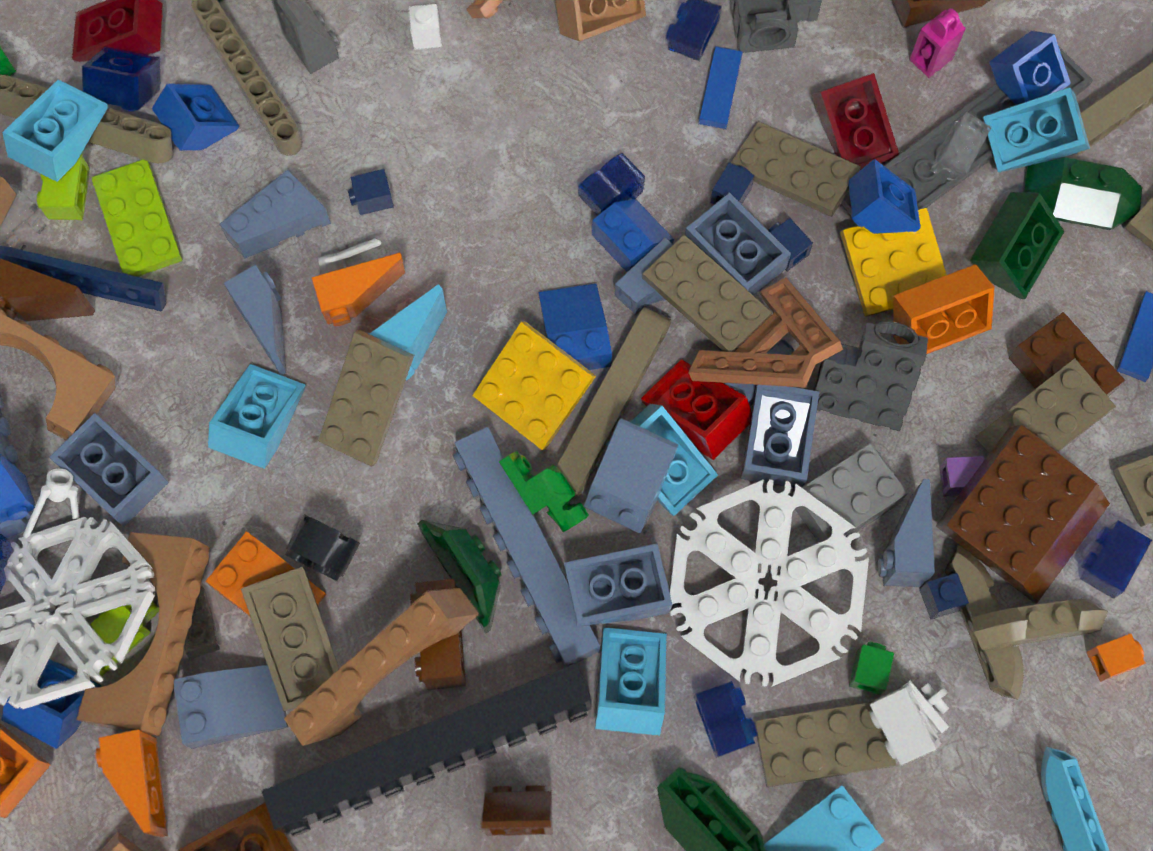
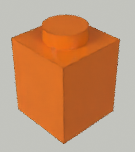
[1086,634,1146,682]

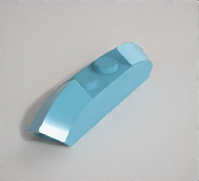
[1041,747,1109,851]

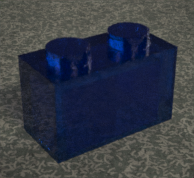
[1080,520,1152,599]

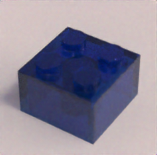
[82,47,160,111]

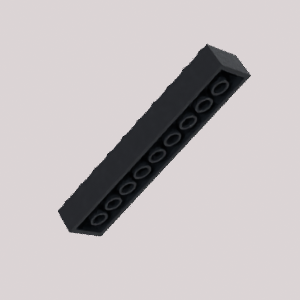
[261,663,592,837]

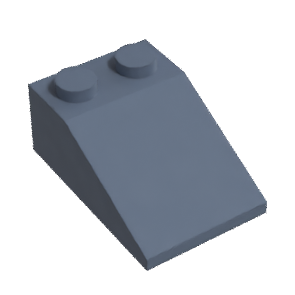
[224,265,286,375]
[741,385,819,488]
[584,418,678,533]
[878,479,935,587]
[564,544,672,626]
[174,665,288,749]

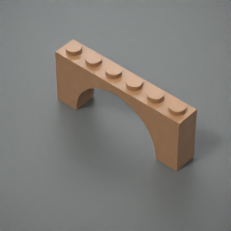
[0,309,116,440]
[77,532,210,736]
[284,588,479,746]

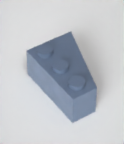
[219,169,331,259]

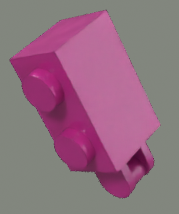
[909,9,966,78]

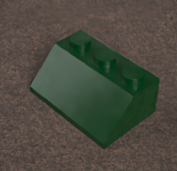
[970,192,1065,299]

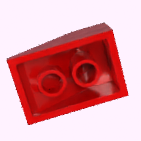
[641,359,752,460]

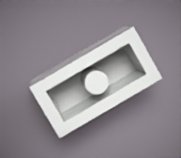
[870,684,941,765]

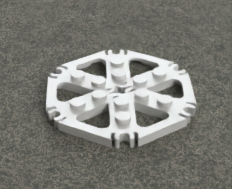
[670,479,869,686]
[0,517,155,709]

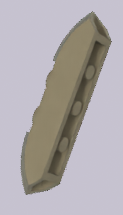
[945,546,1024,700]
[972,599,1109,650]

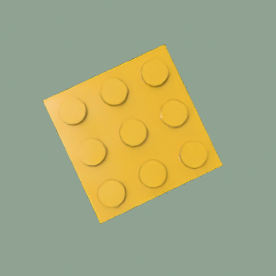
[840,208,947,317]
[472,321,596,450]

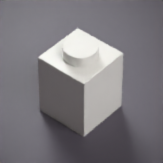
[409,4,442,49]

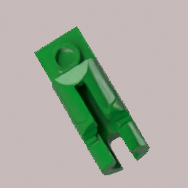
[499,451,589,532]

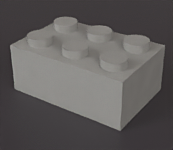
[793,443,908,543]

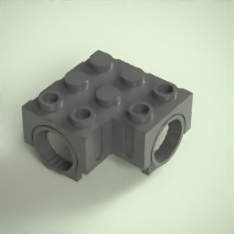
[730,0,822,53]
[813,321,928,431]

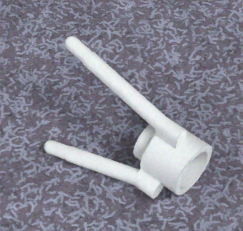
[318,238,381,274]
[23,469,80,538]

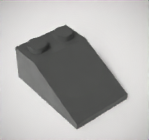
[271,0,339,74]

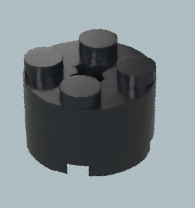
[285,514,360,581]

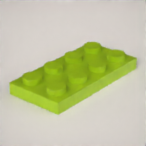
[91,160,183,277]

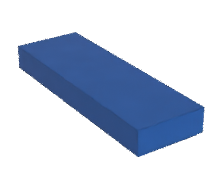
[699,46,743,129]
[1117,291,1153,382]

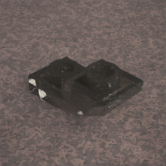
[184,586,220,660]

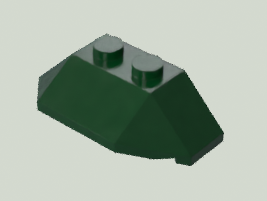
[1023,157,1143,230]
[417,520,502,634]
[657,767,766,851]

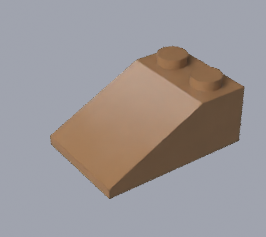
[555,0,646,42]

